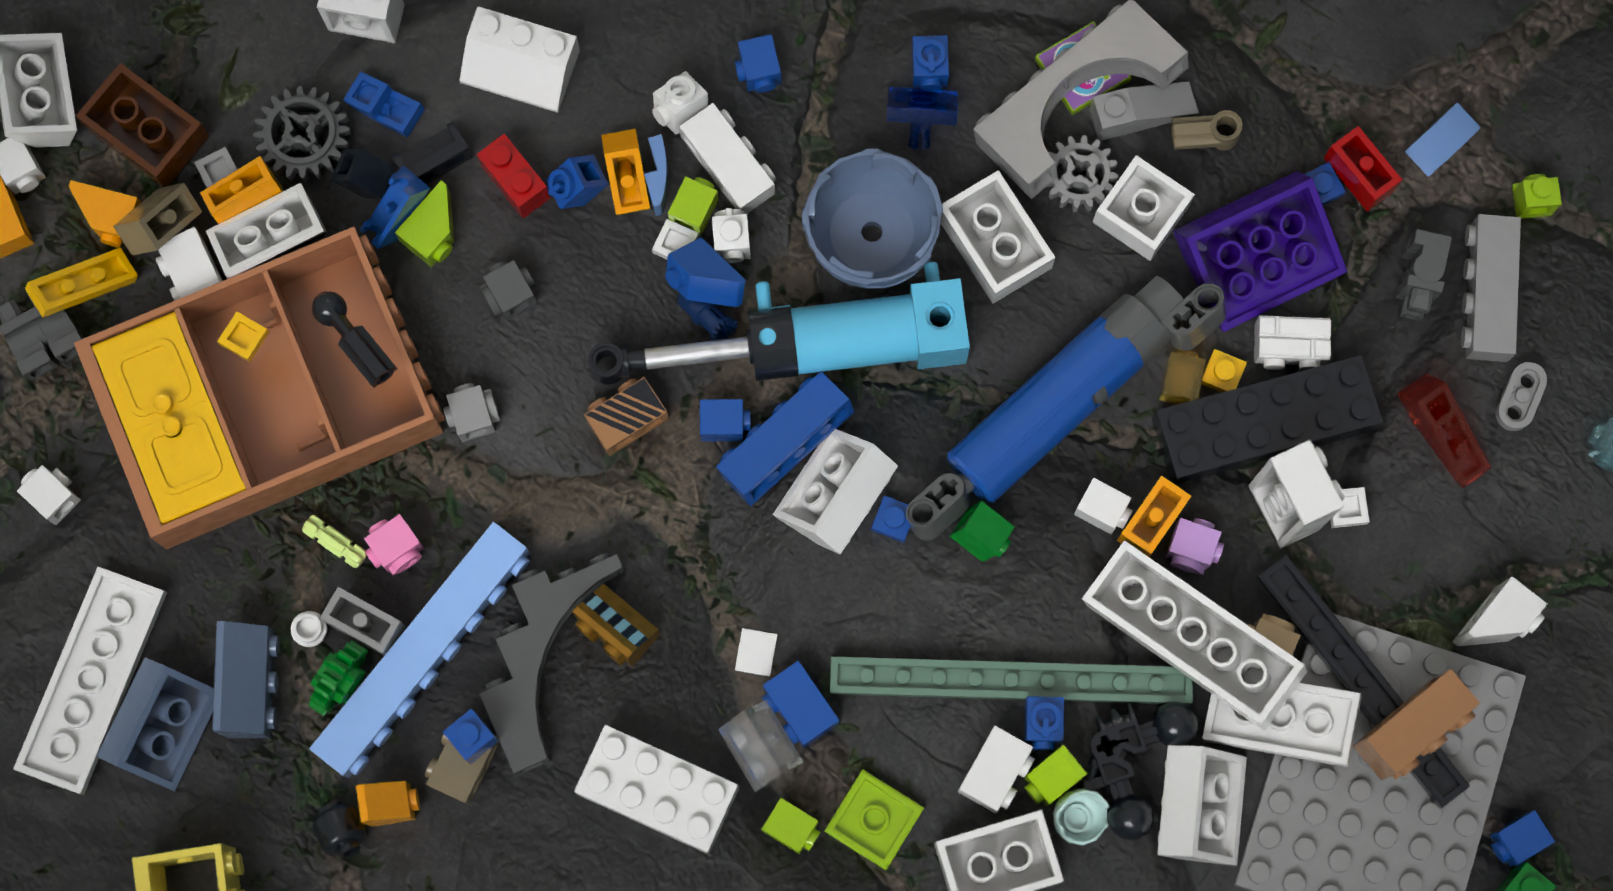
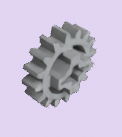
[1047,135,1118,212]

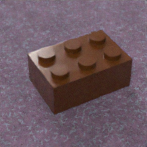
[76,63,210,187]

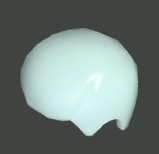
[1053,788,1109,845]

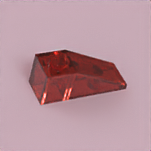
[1397,374,1491,488]

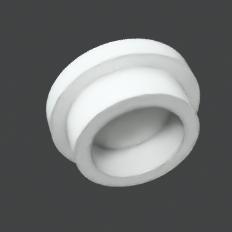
[291,611,327,647]

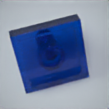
[886,87,958,149]

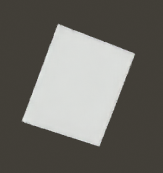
[735,628,777,676]

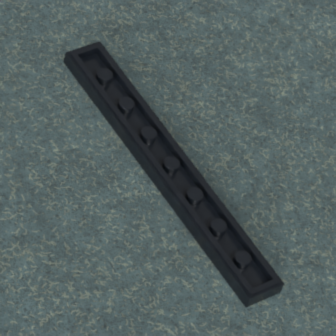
[1257,554,1470,809]

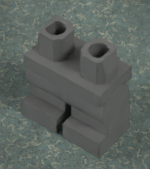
[1395,229,1452,321]
[0,293,84,382]

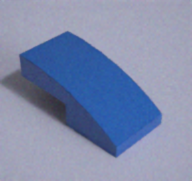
[343,71,425,138]

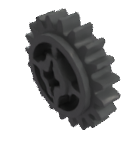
[253,86,352,183]

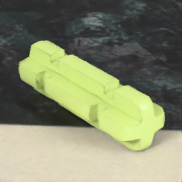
[302,515,367,568]

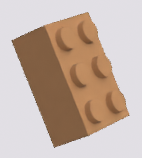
[1353,669,1480,780]

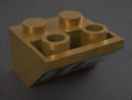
[572,584,660,667]

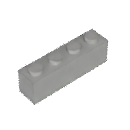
[1460,214,1521,362]

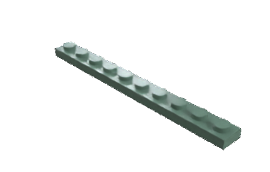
[830,657,1193,705]

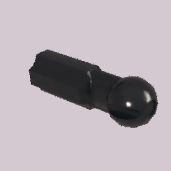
[312,291,398,388]

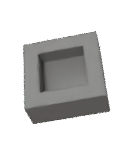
[194,147,238,188]

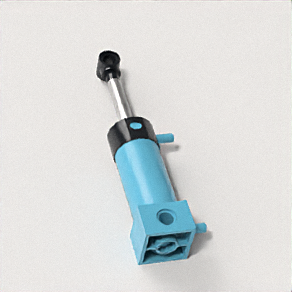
[588,262,970,384]

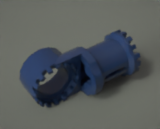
[677,292,738,340]

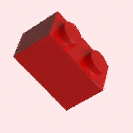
[1323,126,1403,212]
[476,134,550,219]

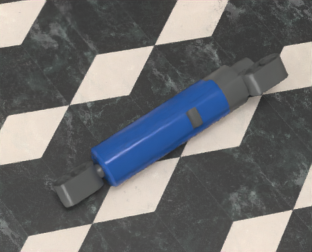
[906,276,1227,541]

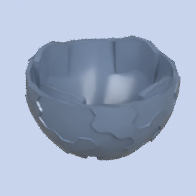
[802,149,943,289]

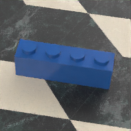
[716,371,855,507]

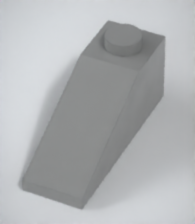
[1089,82,1199,141]

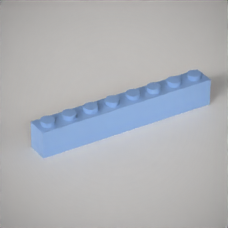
[309,522,530,779]

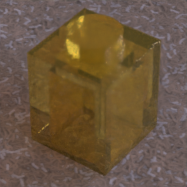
[1159,350,1206,404]

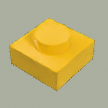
[217,311,270,362]
[1200,349,1247,393]

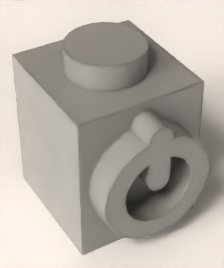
[443,383,500,442]

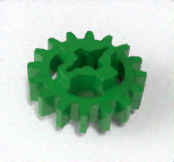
[308,640,368,716]

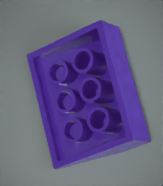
[1173,171,1347,332]

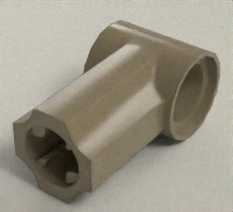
[1171,110,1243,150]

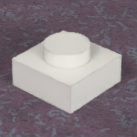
[652,219,699,259]
[1330,487,1369,528]

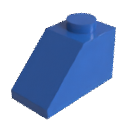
[665,238,745,307]

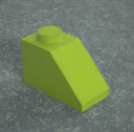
[395,181,454,267]
[1024,745,1087,806]

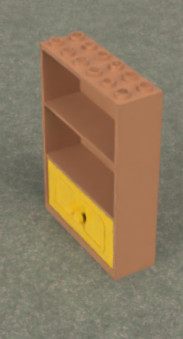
[74,227,445,549]

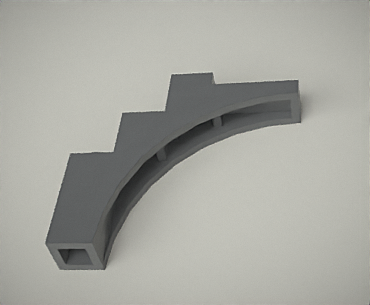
[479,553,625,776]

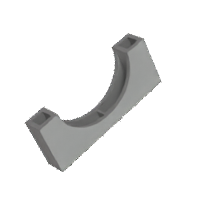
[973,0,1189,199]

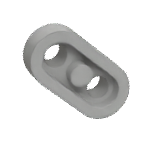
[1495,362,1547,431]

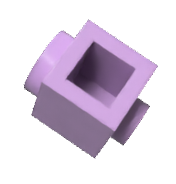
[1165,518,1224,575]

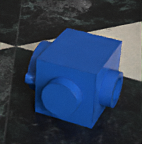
[911,35,949,91]
[545,154,609,209]
[1024,696,1064,751]

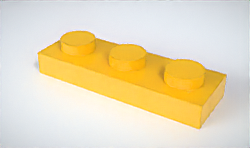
[25,247,138,318]

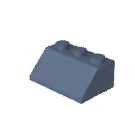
[213,621,280,738]
[96,657,214,791]

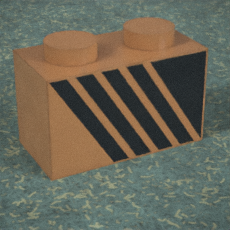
[584,377,669,457]

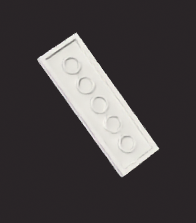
[13,567,167,795]

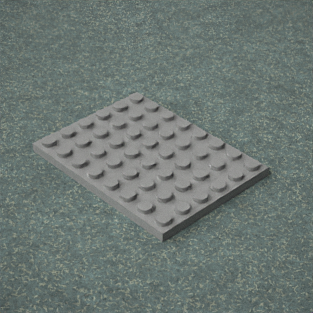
[1234,614,1526,891]

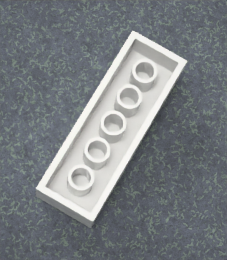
[1082,540,1307,731]

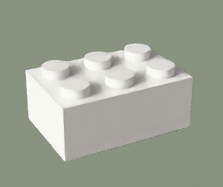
[941,170,1055,304]
[934,810,1064,891]

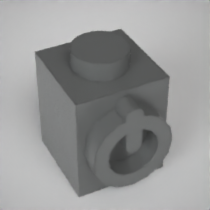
[479,260,537,321]

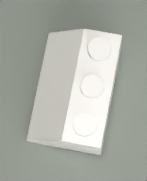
[459,7,580,113]
[0,33,77,147]
[206,183,327,279]
[773,429,898,554]
[1157,745,1247,866]

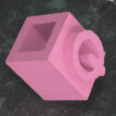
[364,514,425,575]

